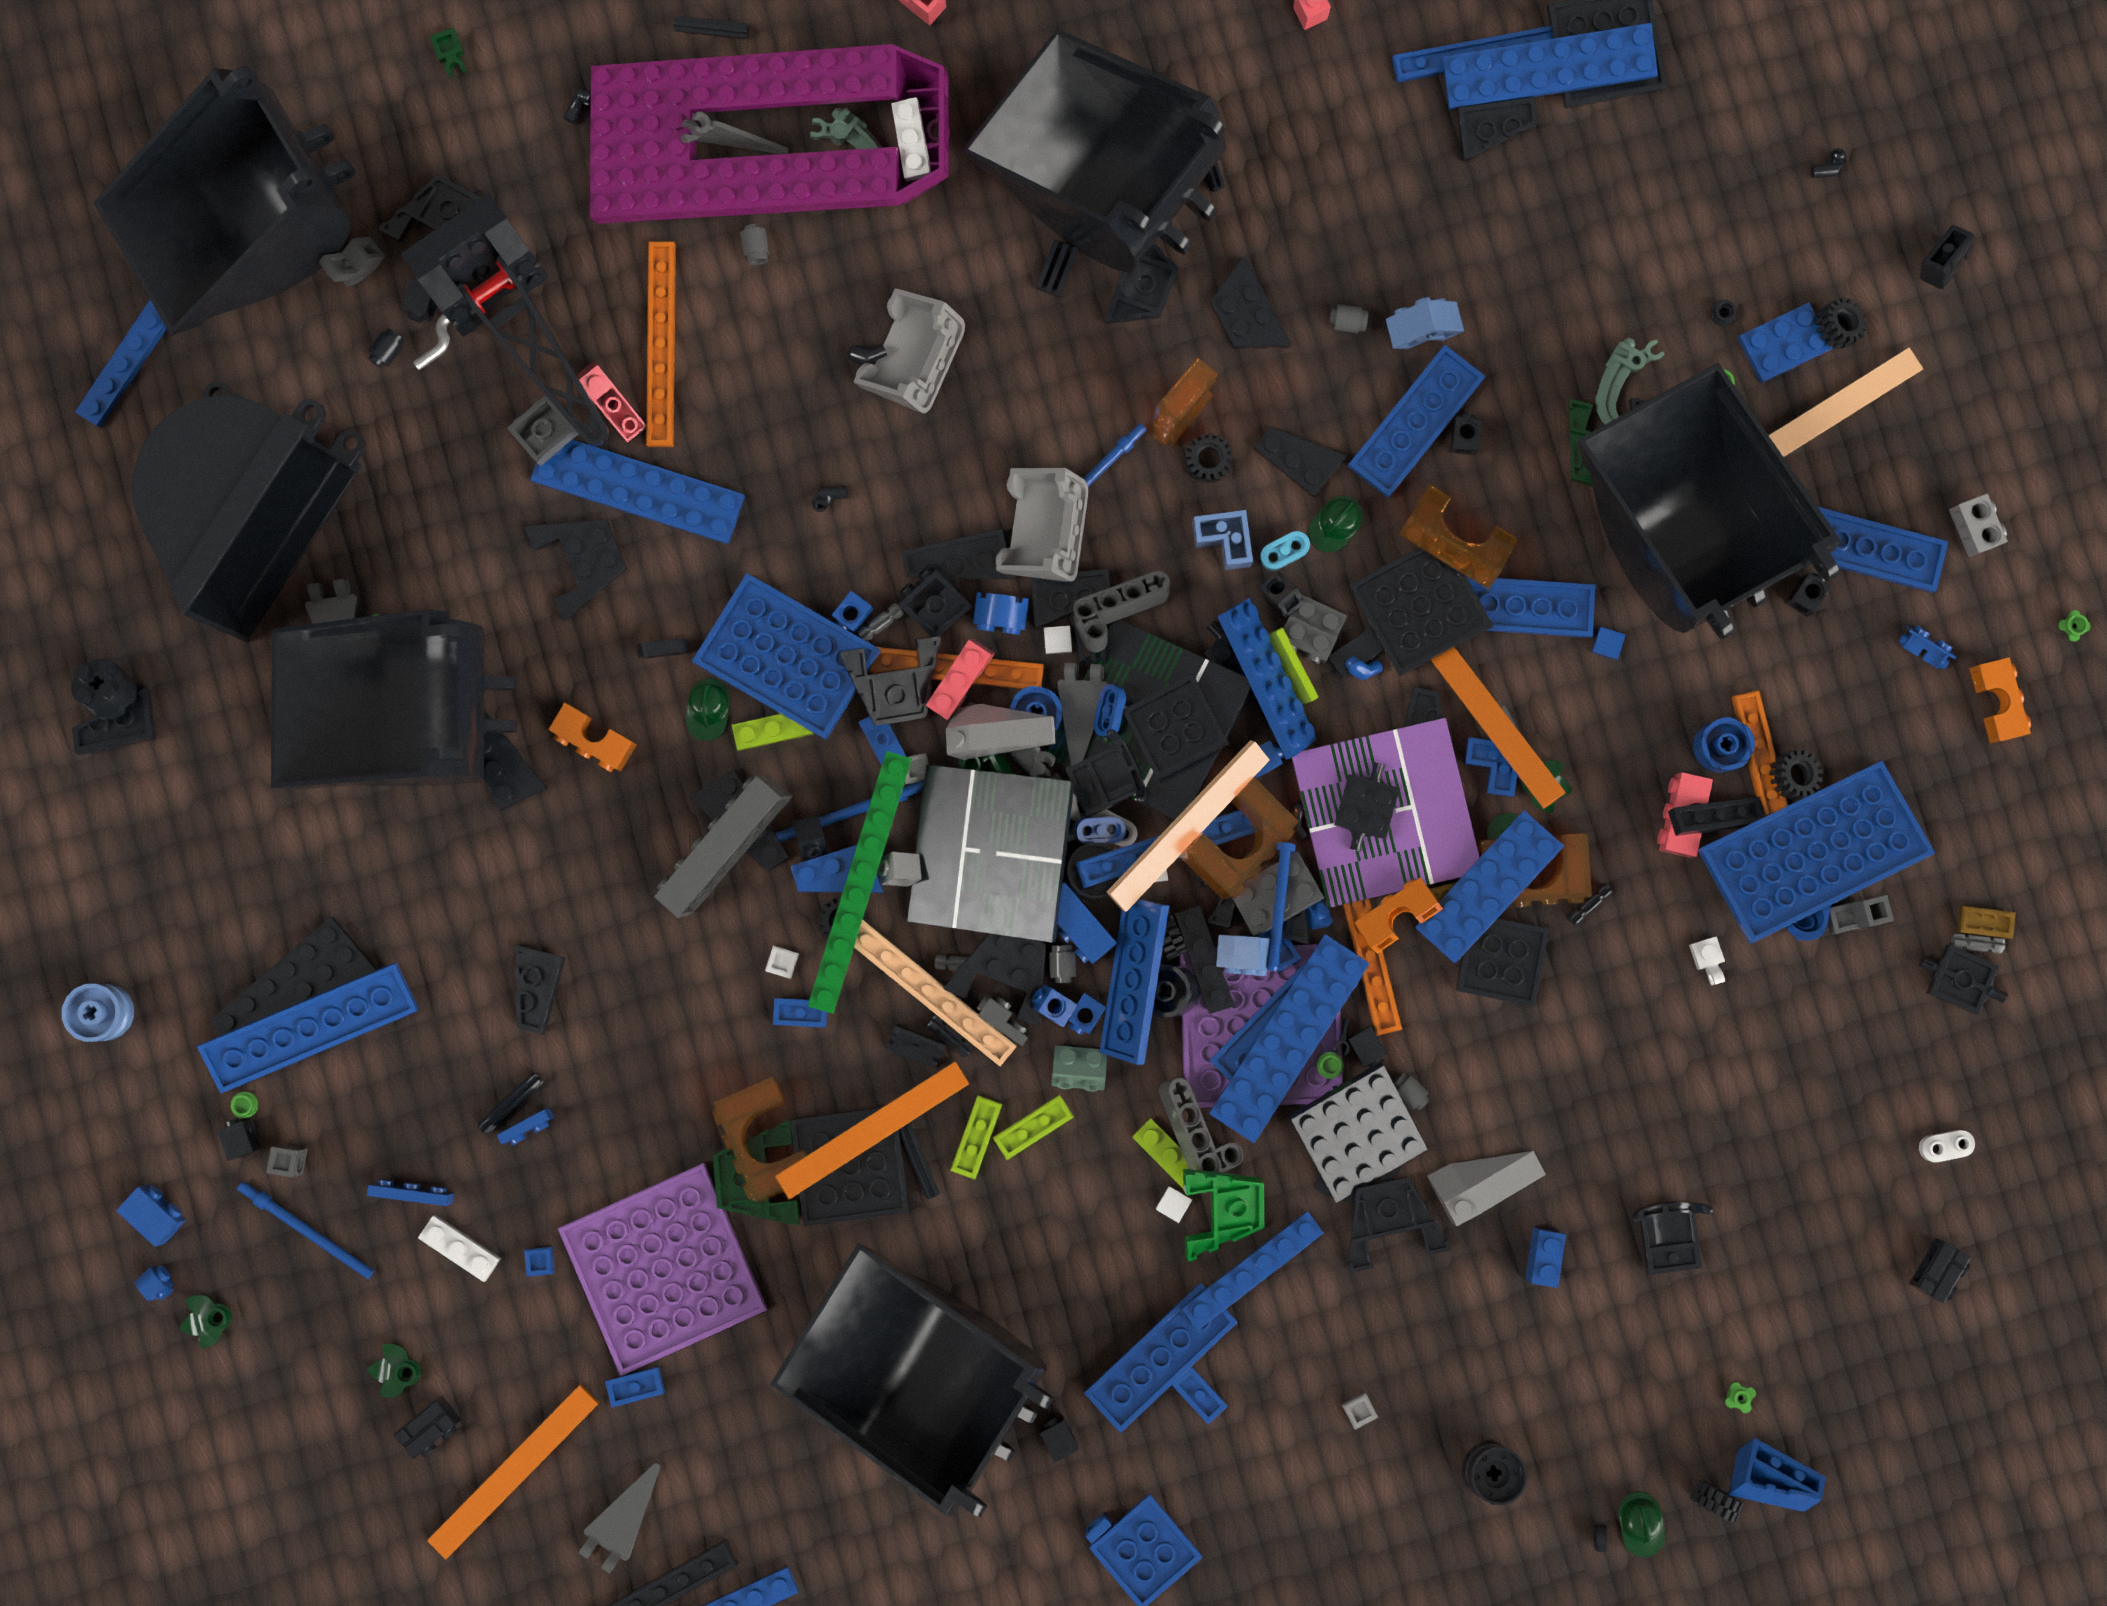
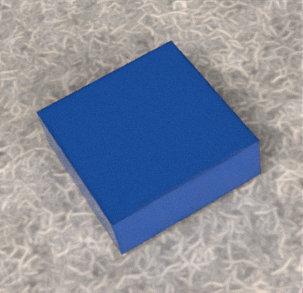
[1591,627,1625,660]
[524,1246,555,1277]
[1085,1512,1112,1544]

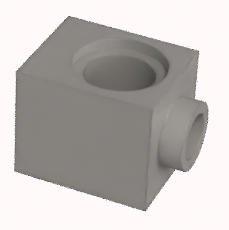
[878,852,921,887]

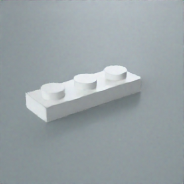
[891,97,931,182]
[418,1215,501,1282]

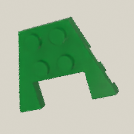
[1183,1169,1264,1262]

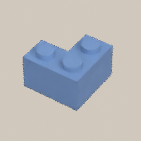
[1386,297,1464,349]
[1192,510,1253,570]
[1216,935,1276,976]

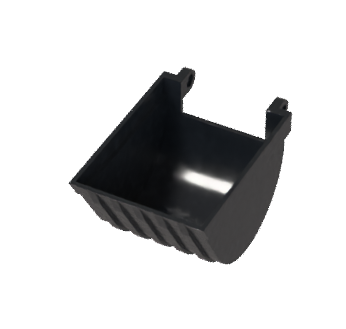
[962,29,1226,272]
[93,66,356,335]
[1578,363,1841,640]
[132,381,366,642]
[271,609,517,789]
[770,1243,1054,1517]

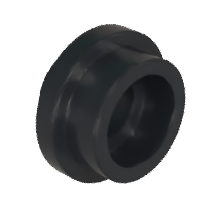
[1710,300,1737,326]

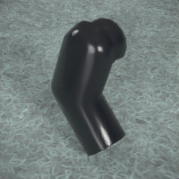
[563,87,591,124]
[1810,148,1846,179]
[848,344,887,365]
[812,486,847,512]
[1287,801,1310,841]

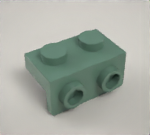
[1052,1045,1107,1092]

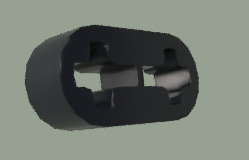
[637,639,688,659]

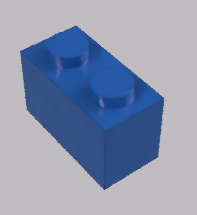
[116,1185,186,1247]
[1525,1227,1566,1288]

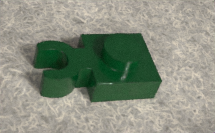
[430,27,467,78]

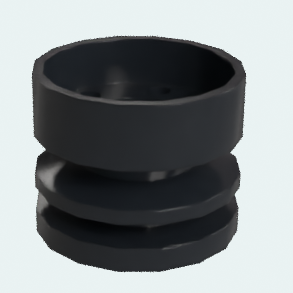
[1063,843,1120,900]
[1462,1442,1527,1506]

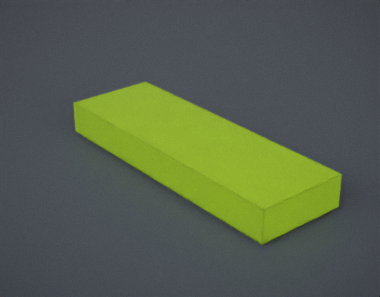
[1268,628,1319,705]
[993,1094,1074,1160]
[950,1095,1002,1179]

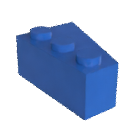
[791,845,884,893]
[1057,882,1116,964]
[1728,1438,1826,1512]

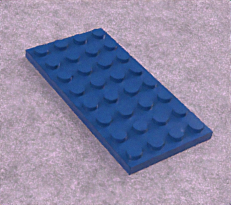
[1698,761,1935,945]

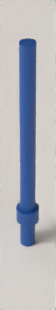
[1082,423,1147,487]
[776,780,924,842]
[237,1181,374,1279]

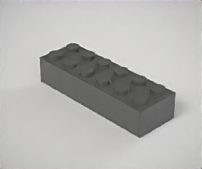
[654,775,793,918]

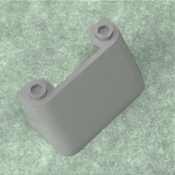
[854,288,965,413]
[996,468,1088,581]

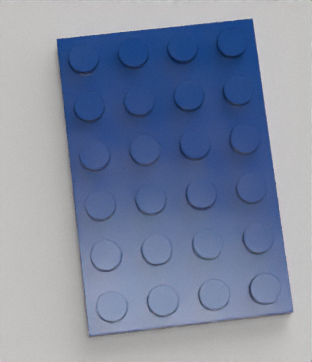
[692,573,881,740]

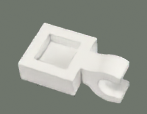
[1689,936,1725,985]

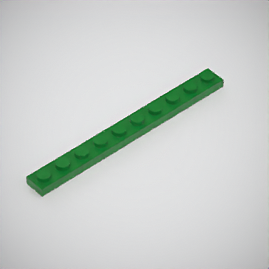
[807,751,912,1014]

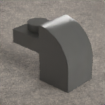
[319,237,385,286]
[1828,895,1894,935]

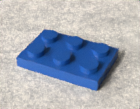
[1737,303,1832,384]

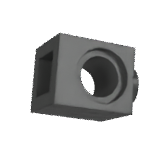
[266,1144,307,1178]

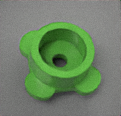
[2058,610,2091,642]
[1725,1382,1756,1413]

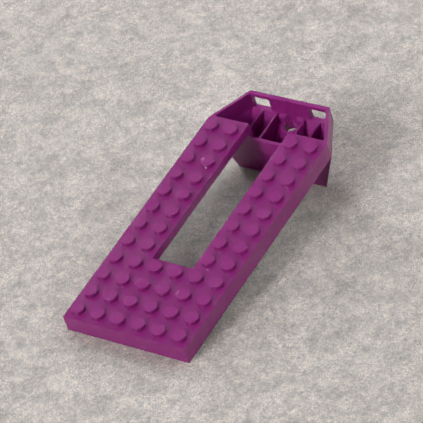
[590,44,950,224]

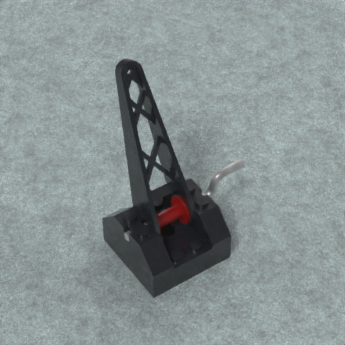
[400,193,609,446]

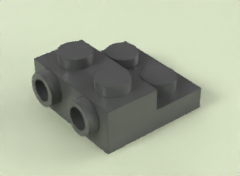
[507,395,579,466]
[1283,594,1347,665]
[977,995,1029,1046]

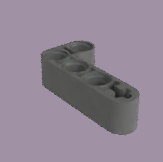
[1073,571,1170,652]
[1159,1078,1244,1173]

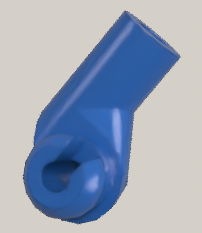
[1345,656,1383,680]

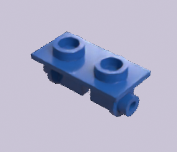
[1898,624,1956,670]

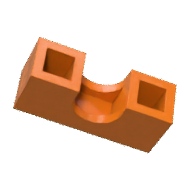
[1969,657,2031,744]
[548,703,637,772]
[1354,877,1443,954]

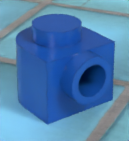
[135,1265,174,1301]

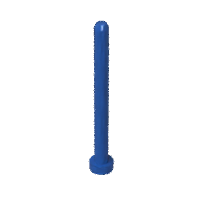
[1267,842,1295,971]

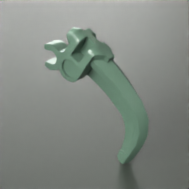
[810,108,883,149]
[1596,338,1664,424]

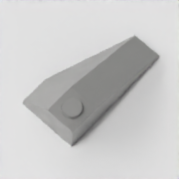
[946,704,1055,760]
[1427,1151,1546,1226]

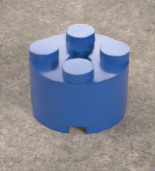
[973,592,1029,635]
[1010,686,1062,733]
[1693,717,1755,773]

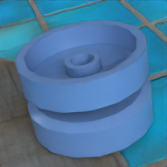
[62,983,134,1042]

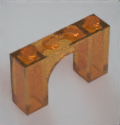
[1152,358,1218,447]
[1399,484,1518,590]
[1179,777,1299,900]
[1477,833,1592,907]
[712,1077,808,1203]

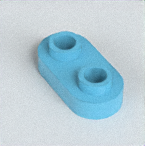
[1260,531,1310,571]

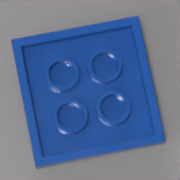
[1089,1493,1203,1606]

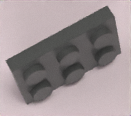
[1229,851,1324,937]

